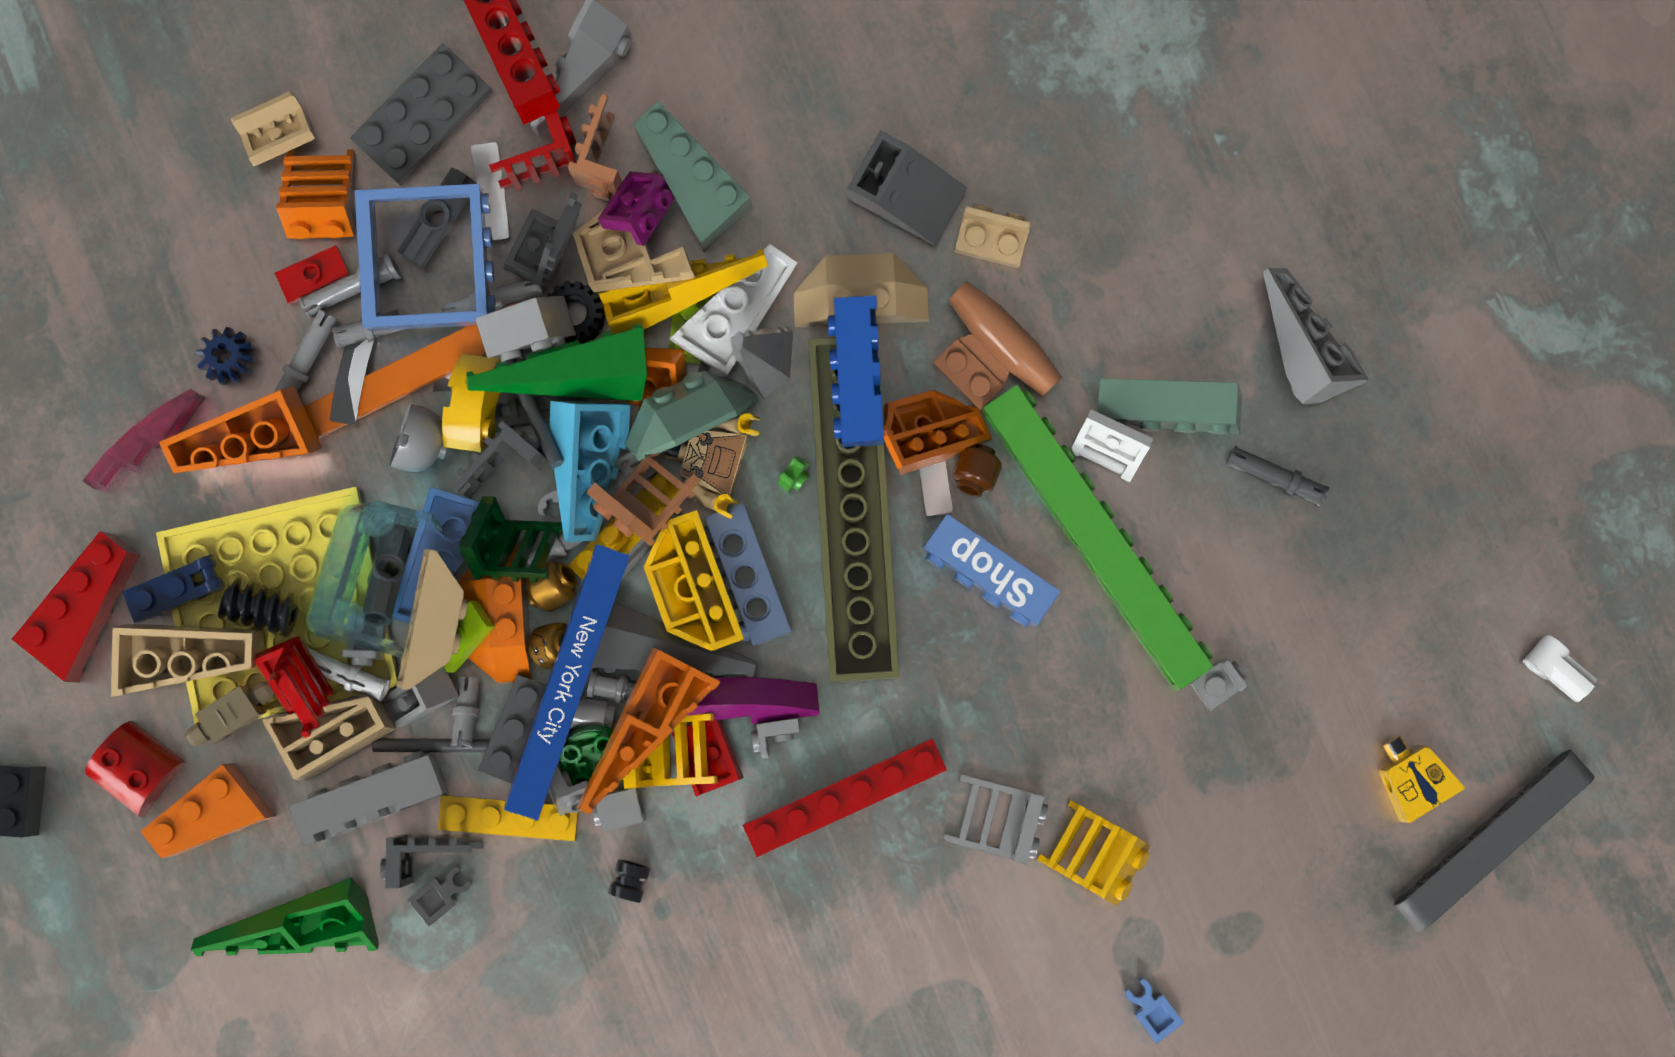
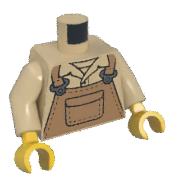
[664,413,761,519]

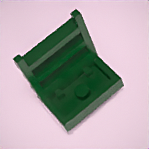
[459,496,563,583]

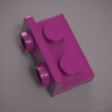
[598,171,674,246]

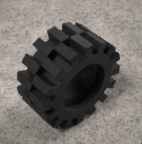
[545,281,606,344]

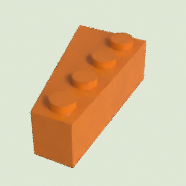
[159,386,322,474]

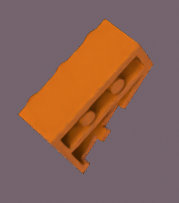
[140,763,276,859]

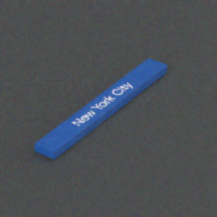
[503,544,630,821]

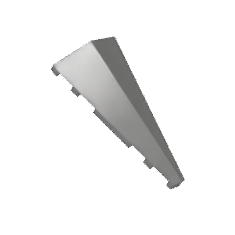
[730,326,793,399]

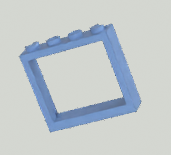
[355,184,496,331]

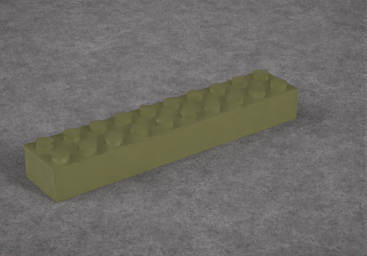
[808,338,899,683]

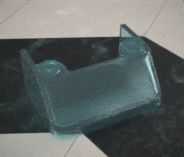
[306,501,443,657]

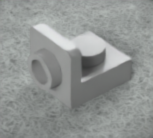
[1189,659,1248,711]
[751,718,800,759]
[548,766,589,816]

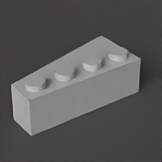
[289,750,449,846]

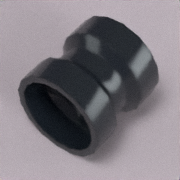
[608,859,651,903]

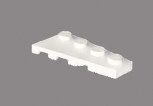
[669,244,797,376]

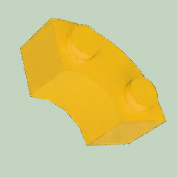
[442,354,501,452]

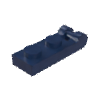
[122,555,225,624]

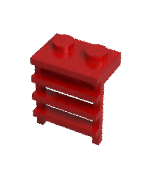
[489,110,577,190]
[253,636,334,738]

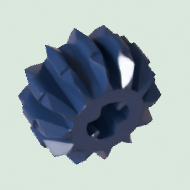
[196,327,256,385]

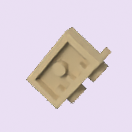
[954,204,1031,269]

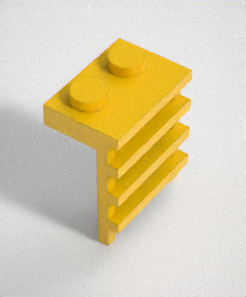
[623,713,718,789]
[1037,800,1151,906]

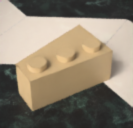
[262,697,396,781]

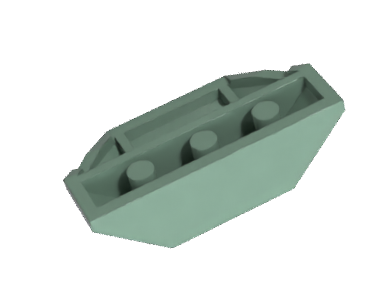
[625,370,759,461]

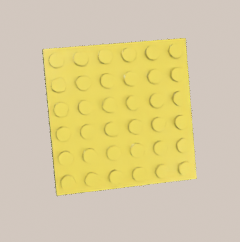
[156,487,399,724]

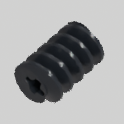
[218,578,298,637]

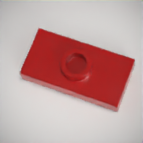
[275,245,350,305]

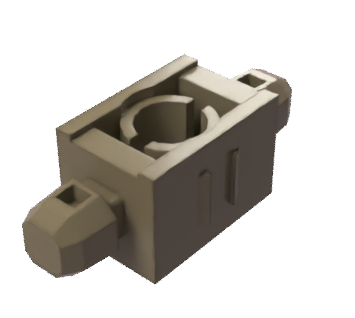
[185,681,275,746]

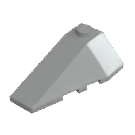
[1263,268,1369,404]

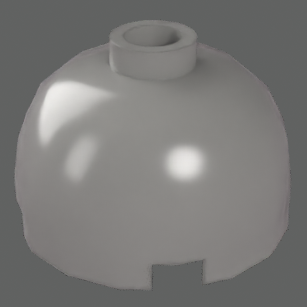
[389,403,447,473]

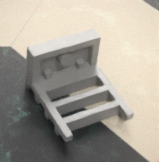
[944,774,1048,865]

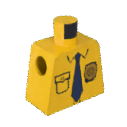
[1379,735,1465,823]

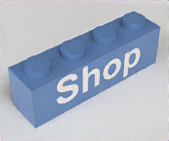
[923,514,1061,628]

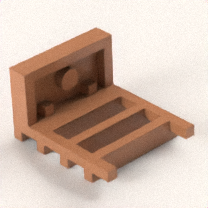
[568,94,622,201]
[586,452,701,546]

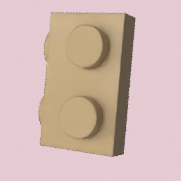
[231,91,315,166]

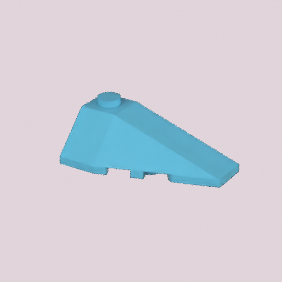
[549,401,630,542]

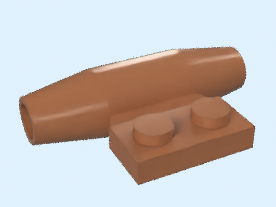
[933,281,1062,410]

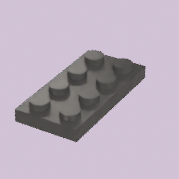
[350,43,493,186]

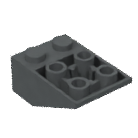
[847,130,967,246]

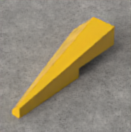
[598,249,769,335]

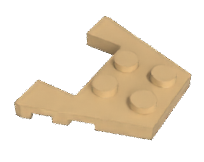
[573,170,695,292]

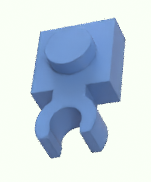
[1124,977,1184,1044]

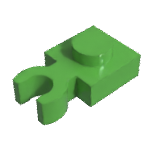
[777,456,810,494]

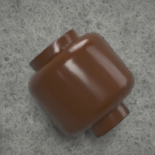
[953,444,1002,497]

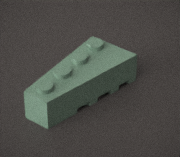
[633,101,752,252]
[1098,378,1242,434]

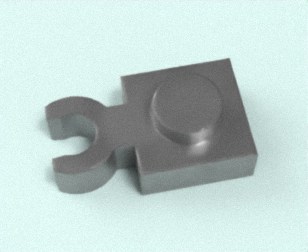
[407,867,472,927]

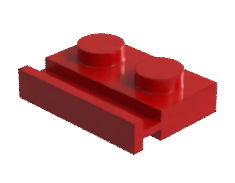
[672,716,744,796]

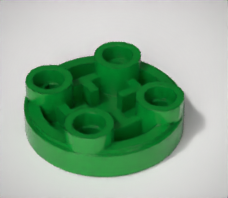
[559,725,623,786]

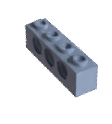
[703,503,792,647]

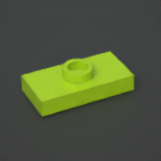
[443,601,495,673]

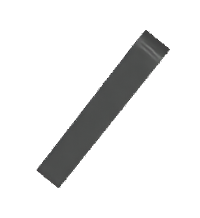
[1394,749,1595,932]

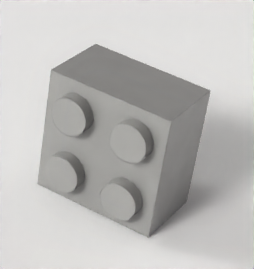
[475,296,576,362]

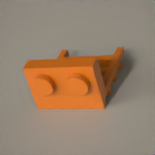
[276,149,355,239]

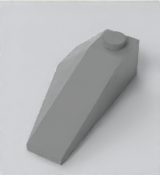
[530,0,632,137]

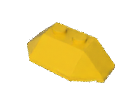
[644,510,744,651]

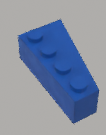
[828,296,884,447]

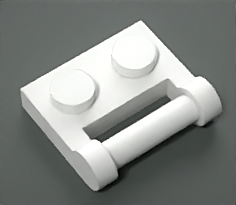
[1069,409,1153,482]

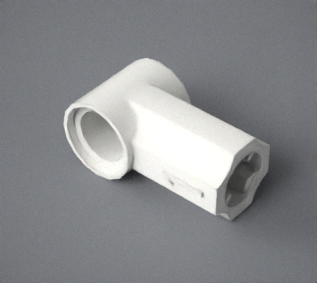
[1523,634,1597,702]

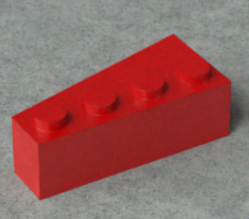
[12,531,140,683]

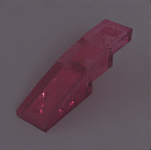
[82,389,206,492]

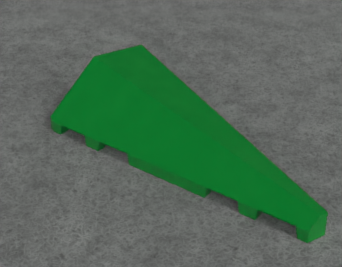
[465,323,647,401]
[191,877,379,957]

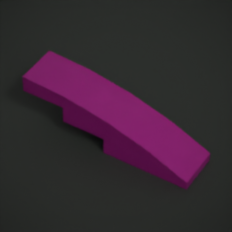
[686,677,820,724]

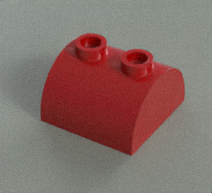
[85,721,186,817]

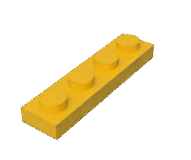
[568,473,679,580]
[438,795,579,841]

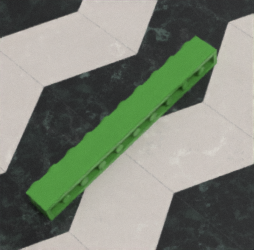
[981,385,1214,691]

